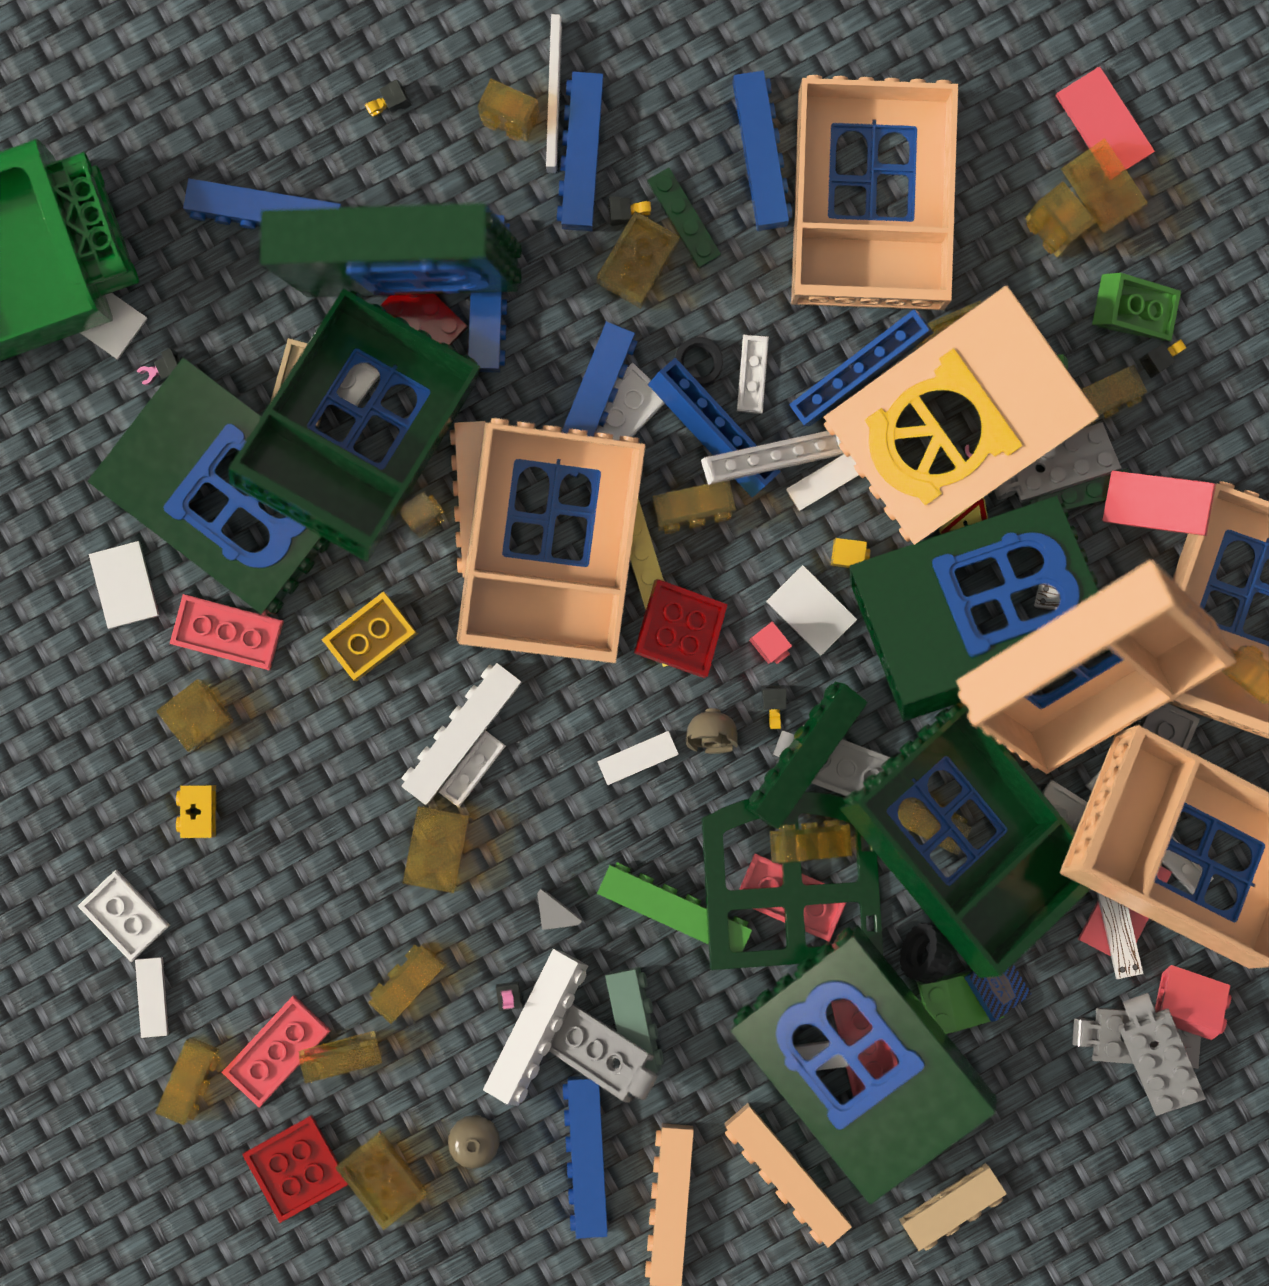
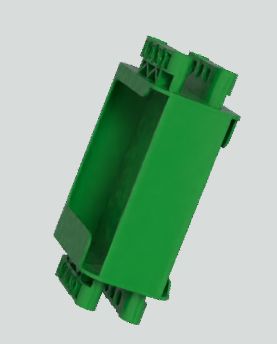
[0,139,139,361]

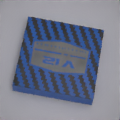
[964,964,1031,1022]

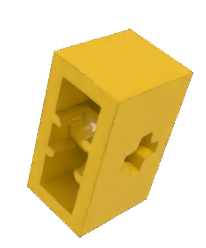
[176,785,216,838]

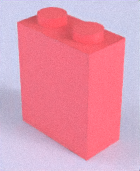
[1155,965,1231,1040]

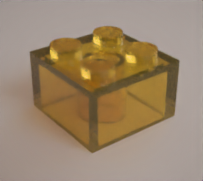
[478,79,540,141]
[156,679,234,752]

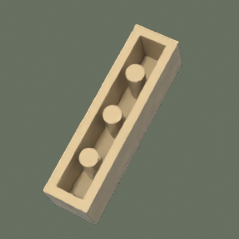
[899,1163,1006,1251]

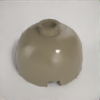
[686,708,738,754]
[448,1115,500,1169]

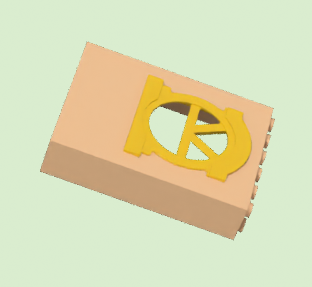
[824,286,1099,545]

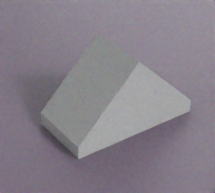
[538,888,582,930]

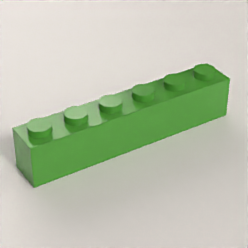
[597,862,752,952]

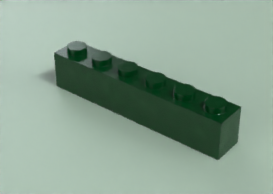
[746,681,868,829]

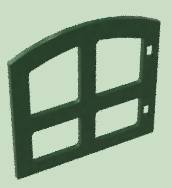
[701,792,883,970]

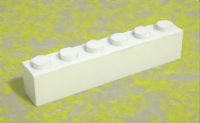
[401,663,522,805]
[483,949,588,1106]

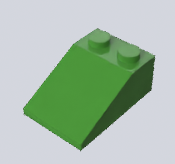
[1092,273,1181,341]
[917,970,1004,1034]

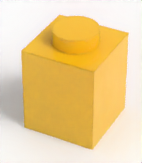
[831,538,870,568]

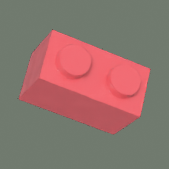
[749,622,792,664]

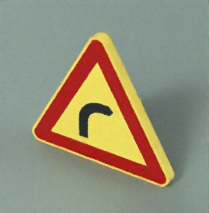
[939,497,988,534]

